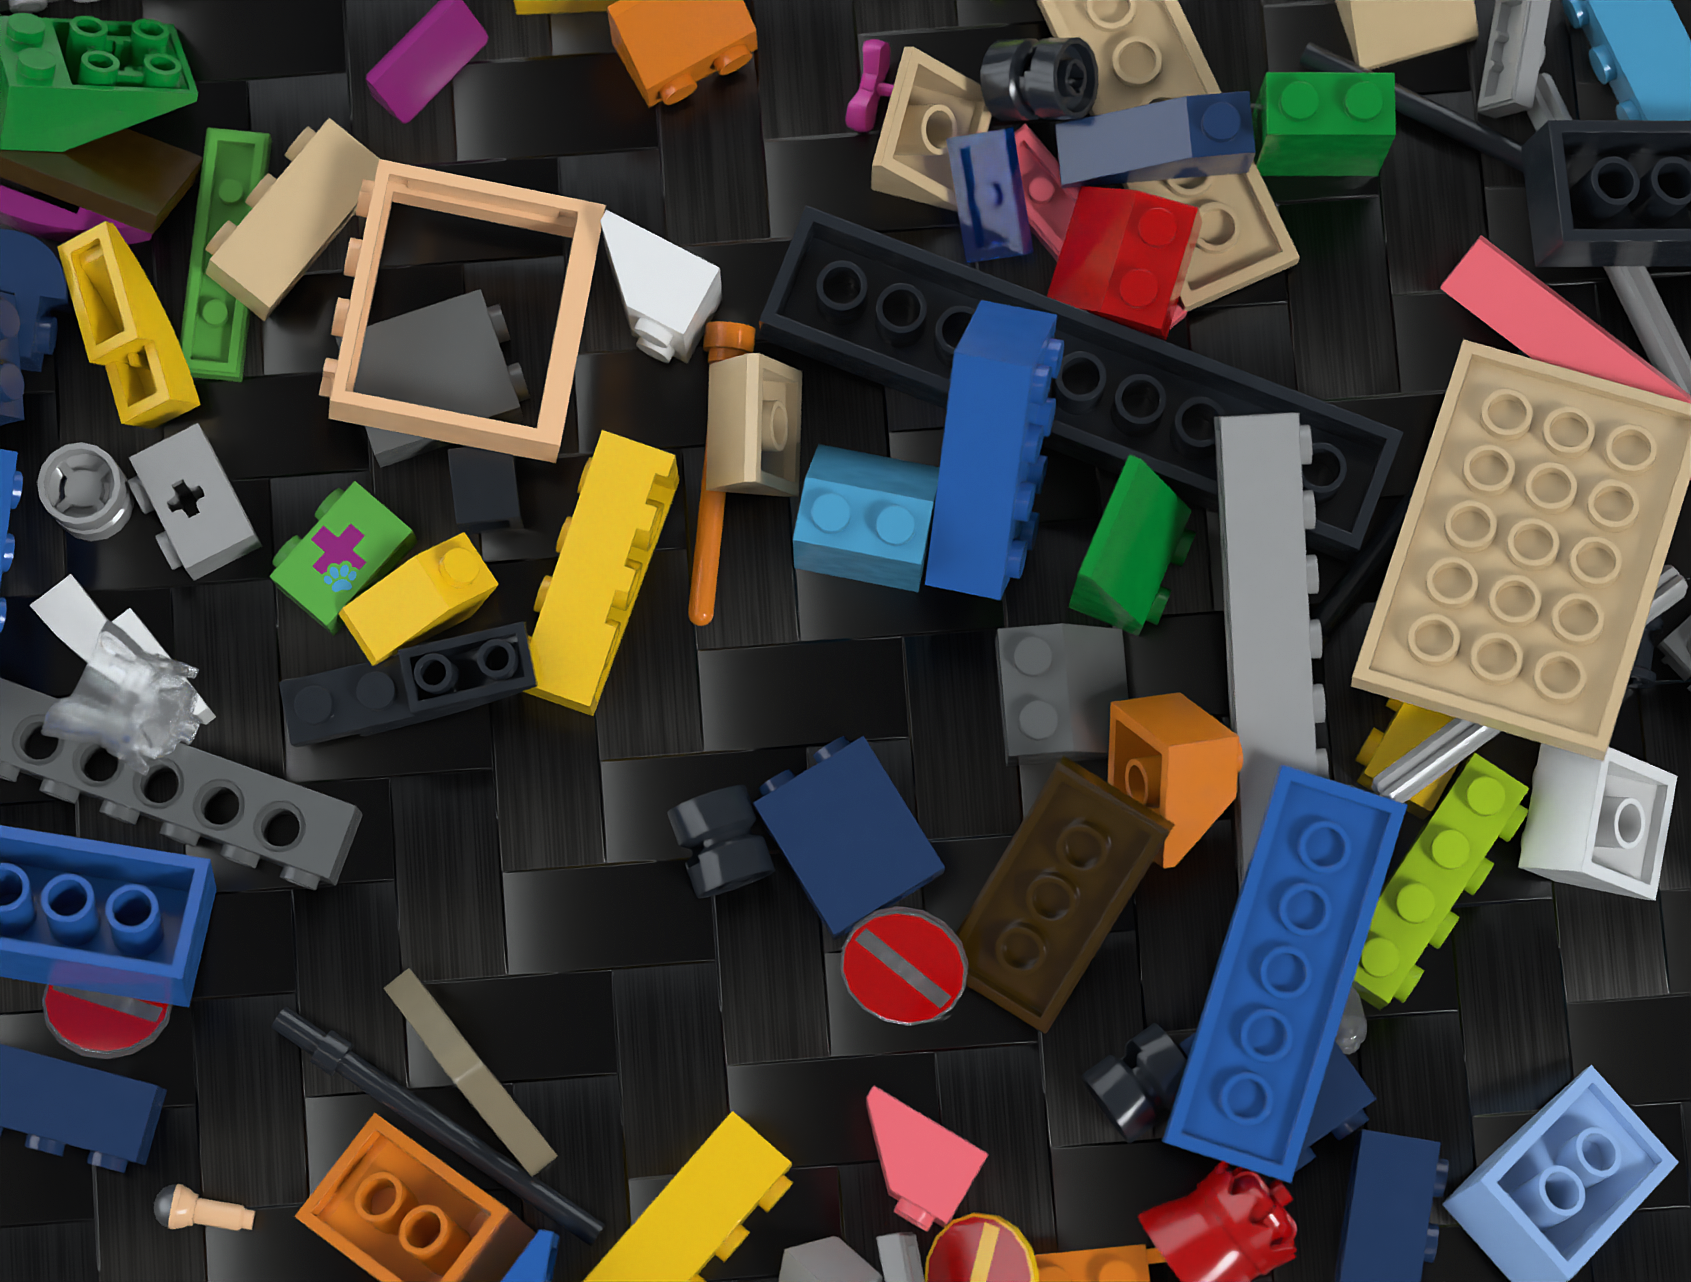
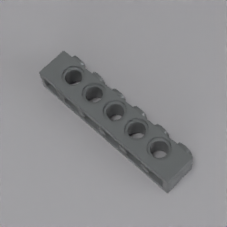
[0,678,363,890]

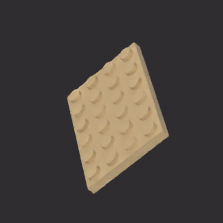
[1351,340,1691,761]

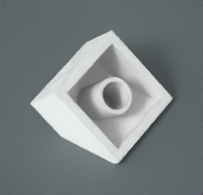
[600,210,723,364]
[1518,743,1677,900]

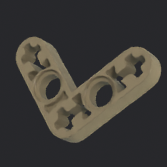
[384,968,557,1176]

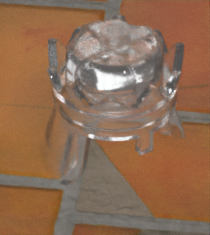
[42,621,201,776]

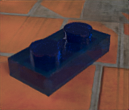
[946,127,1033,263]

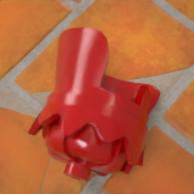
[1138,1161,1297,1282]

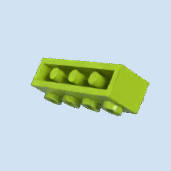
[1350,753,1530,1010]

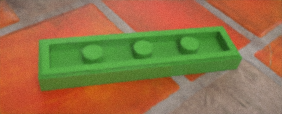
[180,128,272,382]

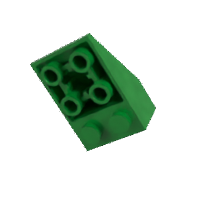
[0,13,198,152]

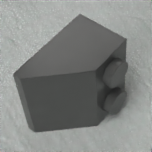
[995,624,1129,767]

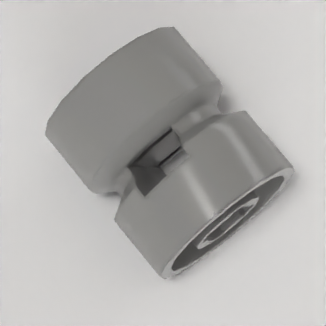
[37,442,134,541]

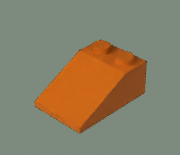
[294,1113,536,1282]

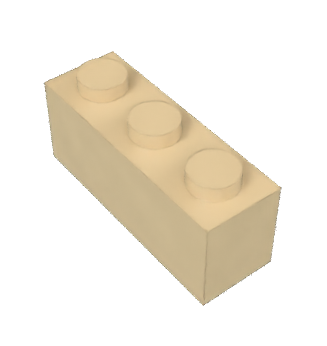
[205,118,380,321]

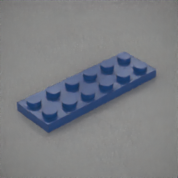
[1162,765,1407,1183]

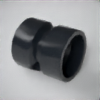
[980,37,1099,120]
[667,785,776,899]
[1080,1022,1187,1144]

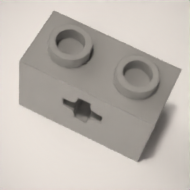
[127,423,262,580]

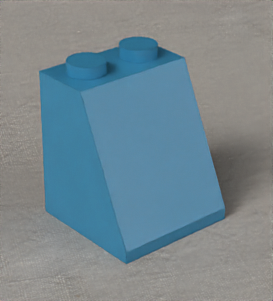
[793,444,940,592]

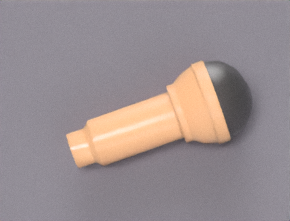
[154,1184,255,1231]

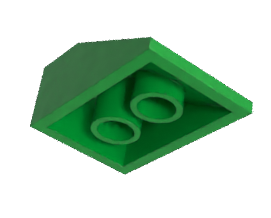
[1068,454,1196,637]

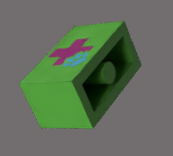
[270,481,418,636]

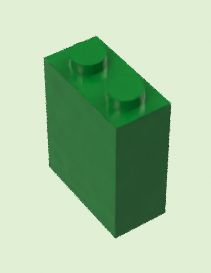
[1252,72,1396,176]

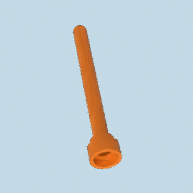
[688,321,756,626]

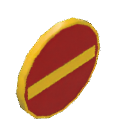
[925,1213,1039,1282]

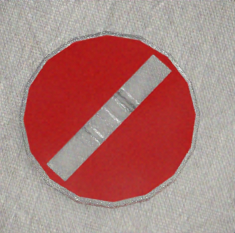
[840,906,969,1026]
[42,984,173,1059]

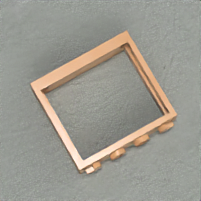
[319,159,606,463]

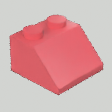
[866,1086,988,1232]

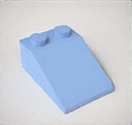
[1442,1065,1679,1282]

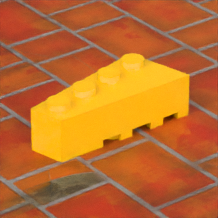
[523,430,679,716]

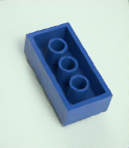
[925,300,1064,600]
[0,825,217,1007]

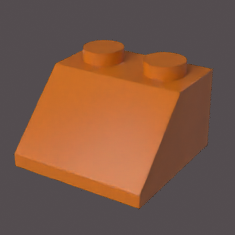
[607,0,757,107]
[1108,692,1243,868]

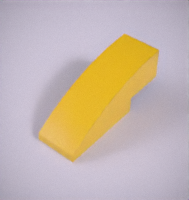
[57,221,201,429]

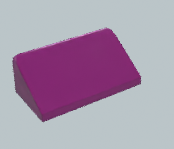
[366,0,488,124]

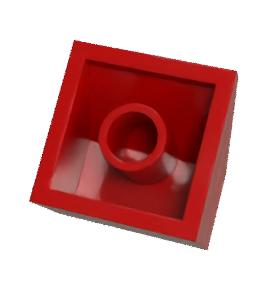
[1047,186,1202,341]

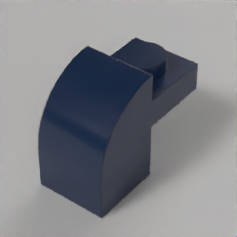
[0,229,76,372]

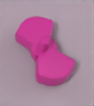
[846,39,894,132]

